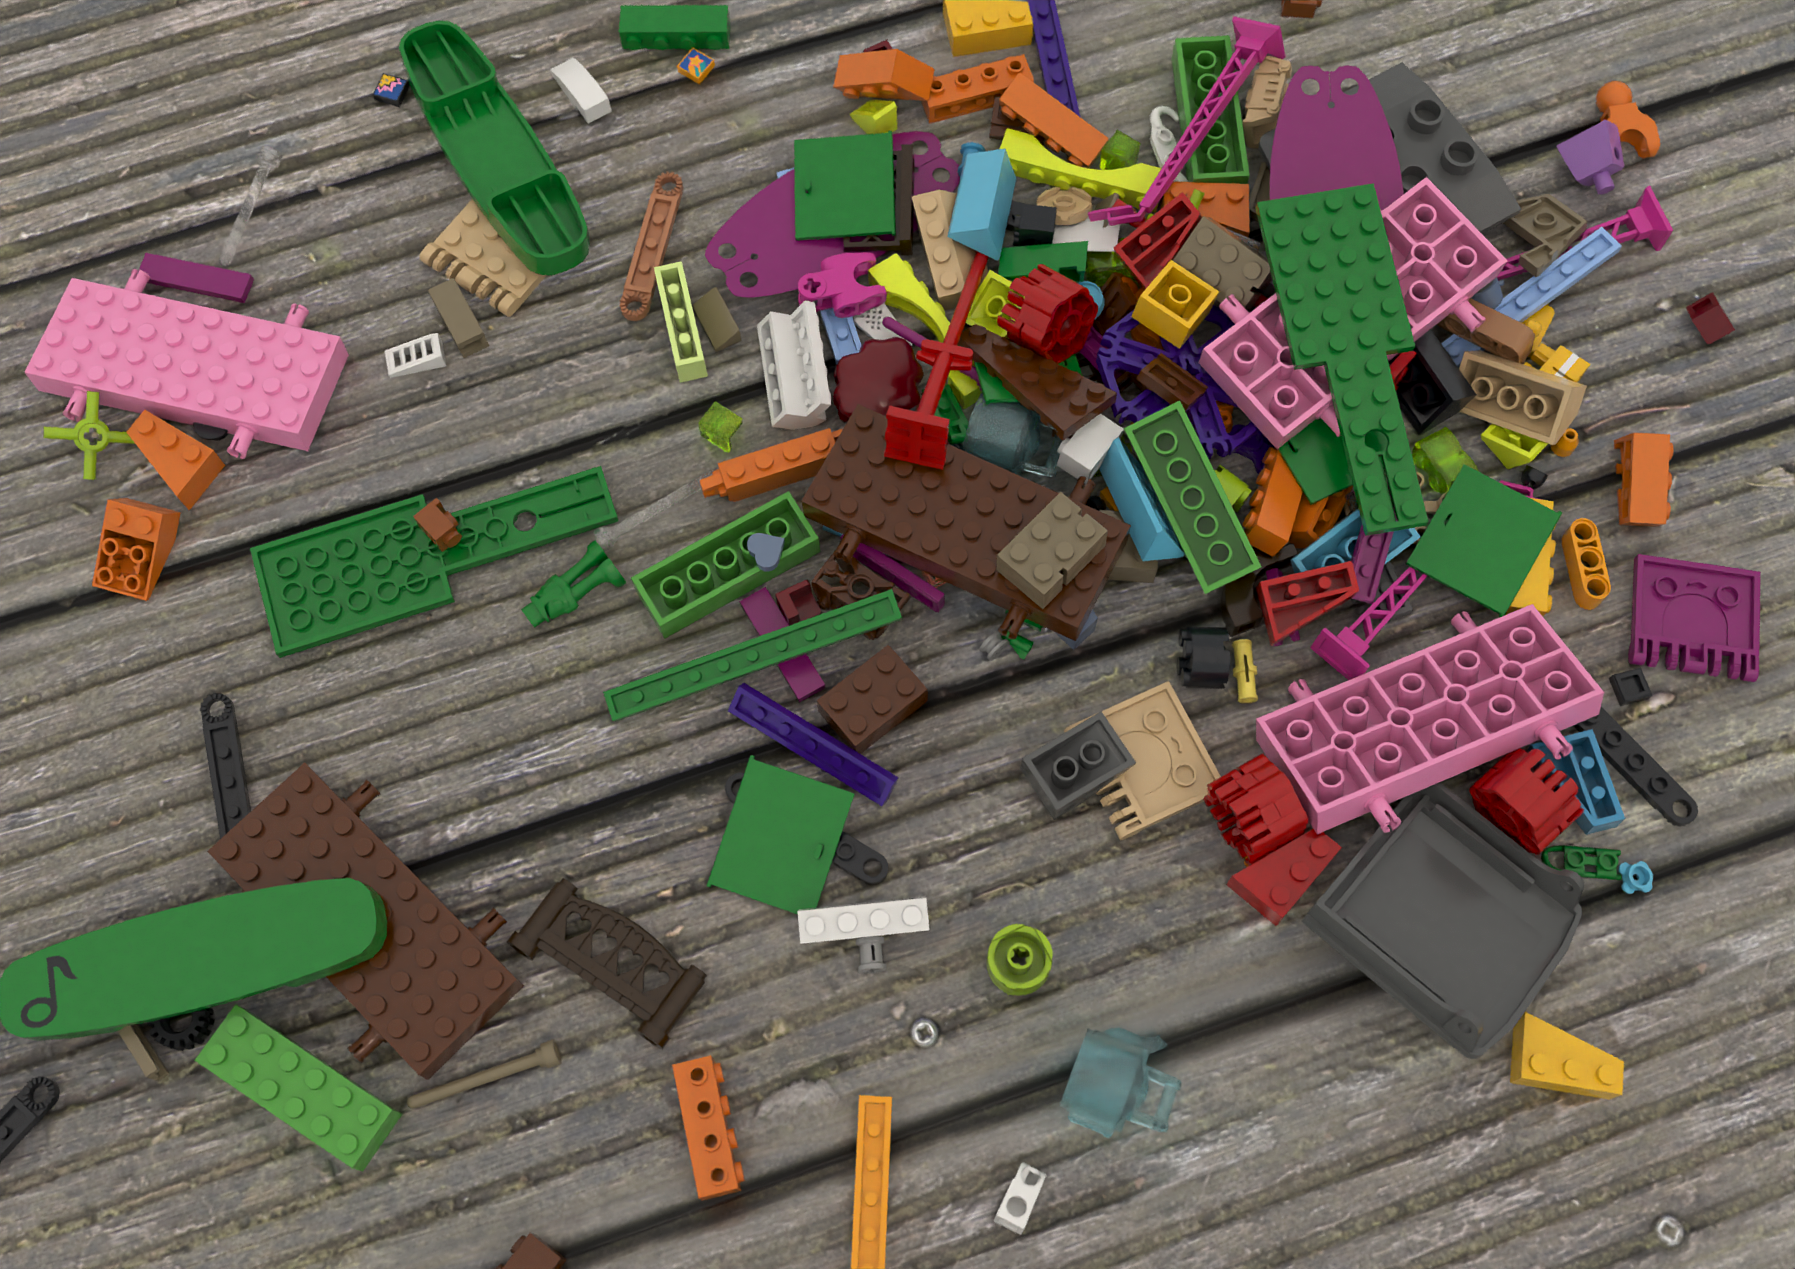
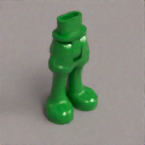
[521,540,626,628]

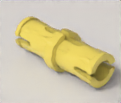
[1232,639,1258,703]

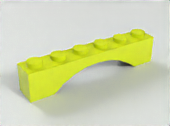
[1000,128,1162,213]
[868,253,984,409]

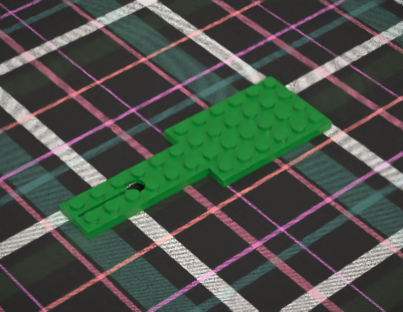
[1255,183,1429,536]
[250,466,619,658]

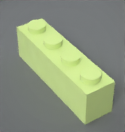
[654,261,708,383]

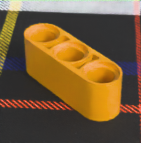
[1561,518,1611,610]

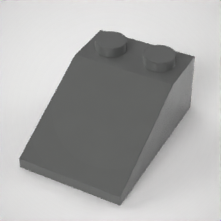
[1020,711,1136,820]

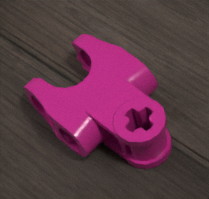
[798,252,887,318]

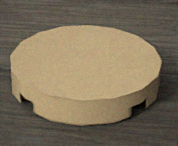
[1037,187,1092,225]

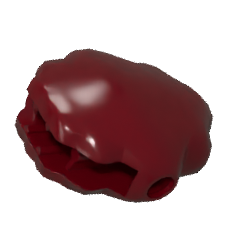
[832,337,924,423]

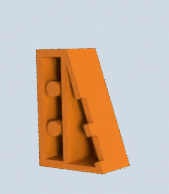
[833,49,935,101]
[1160,181,1250,243]
[126,410,225,511]
[1614,432,1674,527]

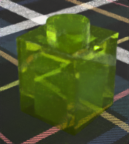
[1099,129,1141,170]

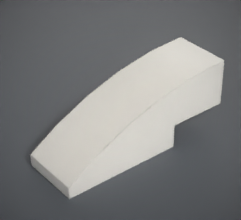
[550,58,612,124]

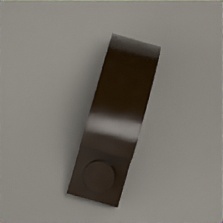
[1221,544,1298,637]

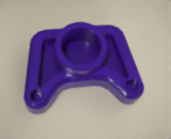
[1216,424,1274,474]

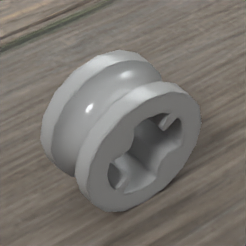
[980,631,1010,661]

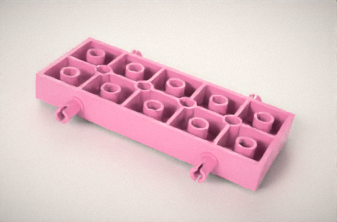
[1199,177,1508,449]
[24,269,349,459]
[1256,604,1604,834]

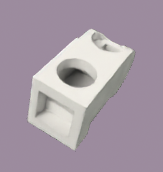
[994,1162,1046,1235]

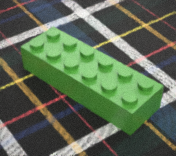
[1171,35,1250,184]
[1124,400,1262,594]
[631,491,821,639]
[194,1004,402,1172]

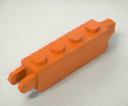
[699,428,843,502]

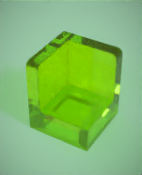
[698,401,743,453]

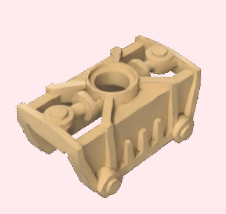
[1243,56,1292,149]

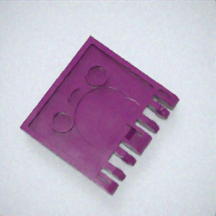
[1628,554,1761,682]

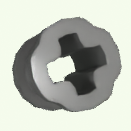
[856,936,887,974]

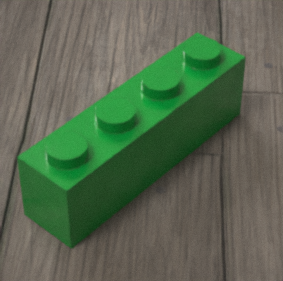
[619,5,731,50]

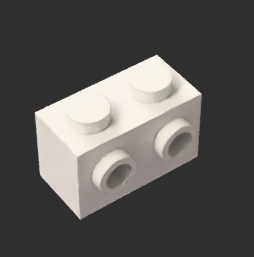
[1057,414,1124,485]

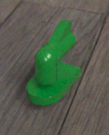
[1001,610,1043,660]

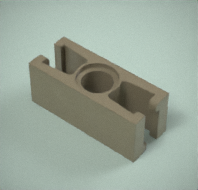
[428,278,489,358]

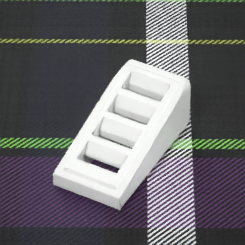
[385,333,446,378]

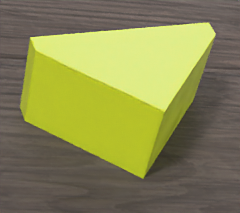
[850,99,897,134]
[1481,424,1548,469]

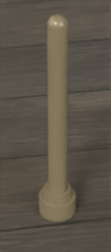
[406,1039,562,1109]

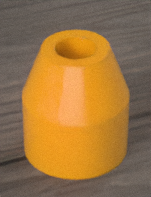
[1550,428,1579,457]

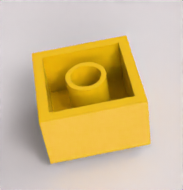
[1131,260,1219,349]

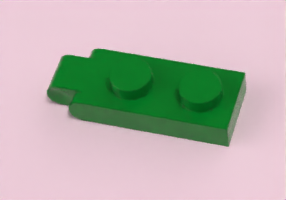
[921,385,970,445]

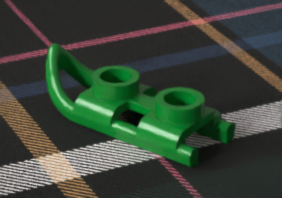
[1541,845,1622,880]

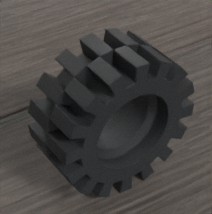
[147,1008,214,1051]

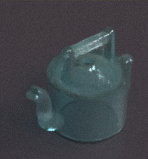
[963,393,1062,477]
[1060,1028,1182,1138]

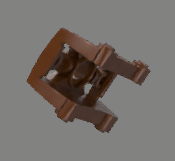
[812,554,911,640]

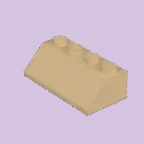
[912,190,988,311]
[1459,350,1587,445]

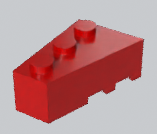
[1113,192,1202,291]
[1256,561,1360,646]
[1226,829,1342,926]

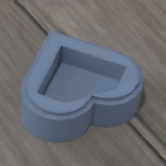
[747,533,785,572]

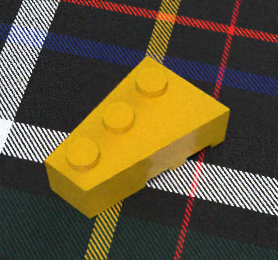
[943,0,1033,57]
[1510,1012,1624,1100]

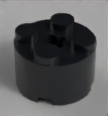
[1176,627,1230,689]

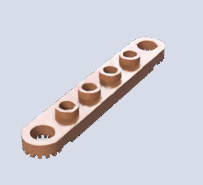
[620,172,683,321]

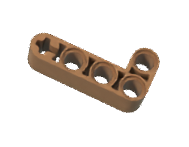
[1436,298,1535,364]

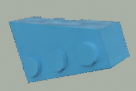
[1526,729,1625,835]

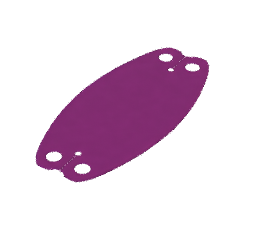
[1270,65,1404,210]
[705,131,960,298]

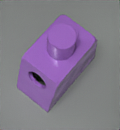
[1557,120,1624,194]

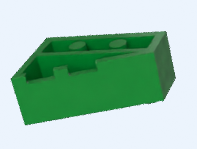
[998,241,1088,282]

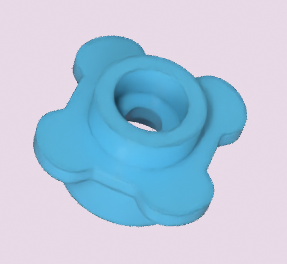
[1618,861,1653,894]

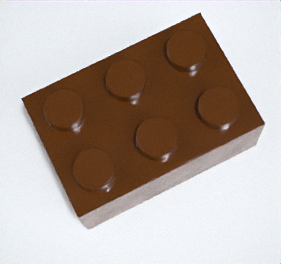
[816,644,928,754]

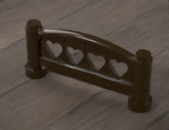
[507,878,707,1050]

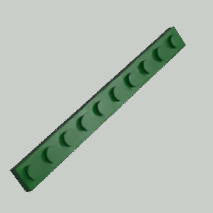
[603,589,903,722]

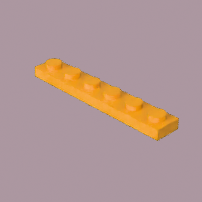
[851,1095,892,1269]

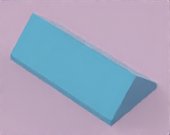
[947,149,1016,261]
[1100,437,1186,561]
[1291,509,1420,574]

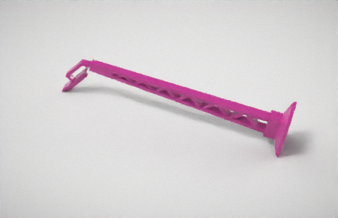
[1088,16,1286,226]
[1497,185,1673,281]
[1310,480,1543,680]

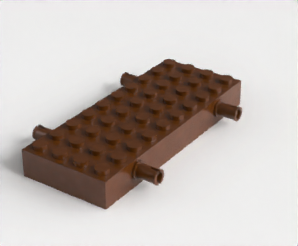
[801,404,1131,641]
[207,763,524,1080]

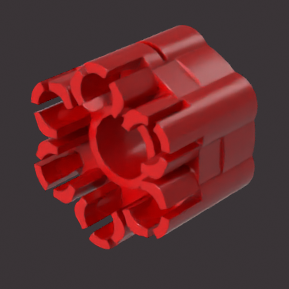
[997,264,1098,364]
[1469,748,1584,855]
[1204,754,1309,866]

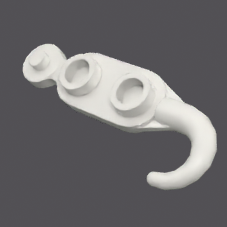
[1150,106,1188,182]

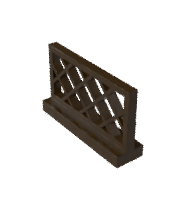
[844,144,915,256]

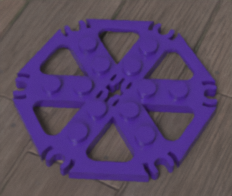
[1096,305,1260,459]

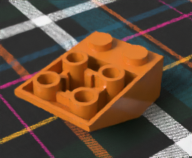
[92,498,181,601]

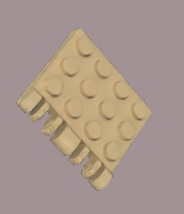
[419,199,547,317]
[1064,681,1221,840]

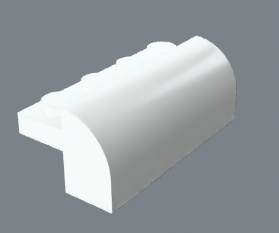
[757,301,831,430]

